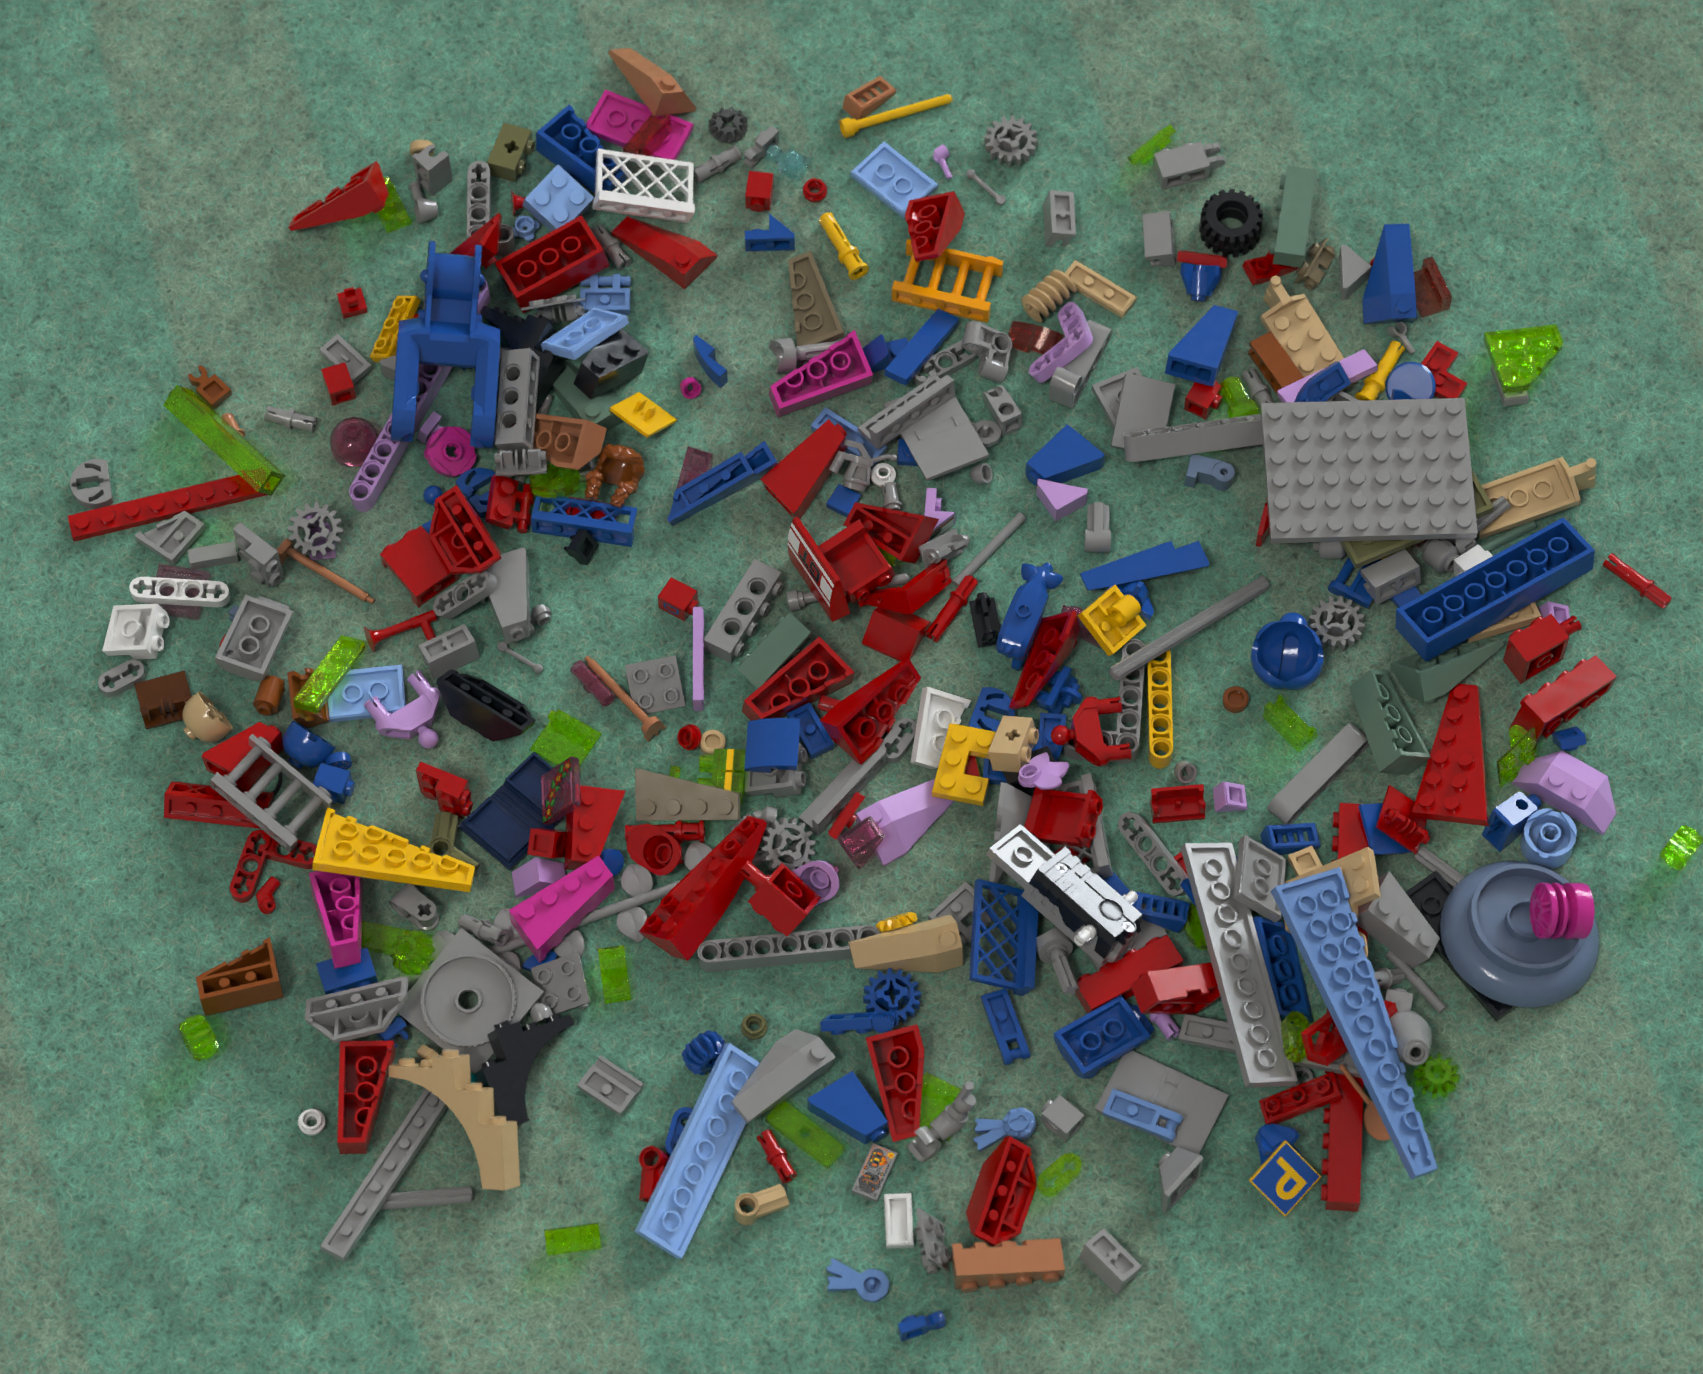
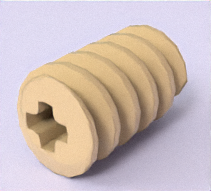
[1022,270,1077,323]

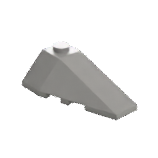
[988,782,1032,900]
[731,1029,836,1124]

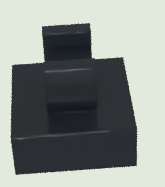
[564,529,599,565]

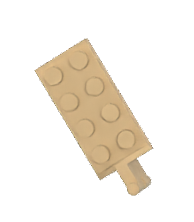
[1260,276,1358,391]
[1478,457,1596,539]

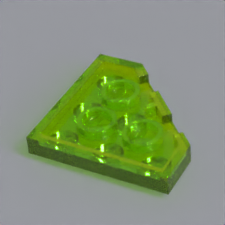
[1483,324,1563,393]

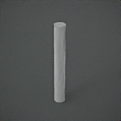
[1386,951,1447,1014]

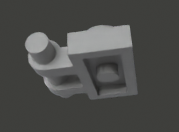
[928,881,997,946]

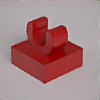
[337,287,368,319]

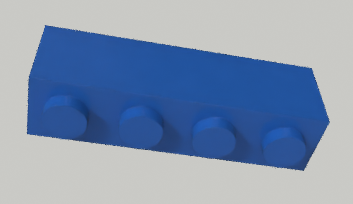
[1253,916,1314,1028]

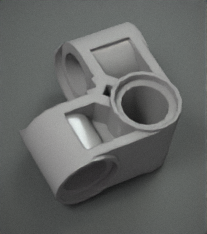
[962,321,1012,384]

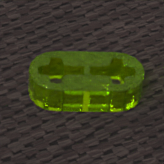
[1281,1011,1309,1063]
[1037,1153,1082,1197]

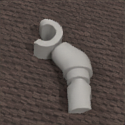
[907,1081,976,1162]

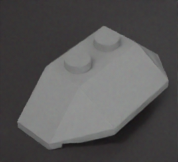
[305,976,408,1043]

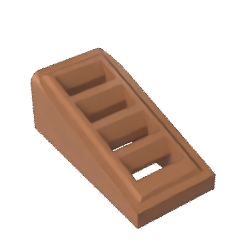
[843,76,897,120]

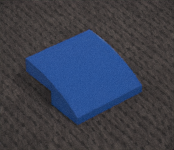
[744,718,801,773]

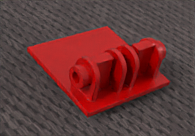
[1376,785,1430,855]

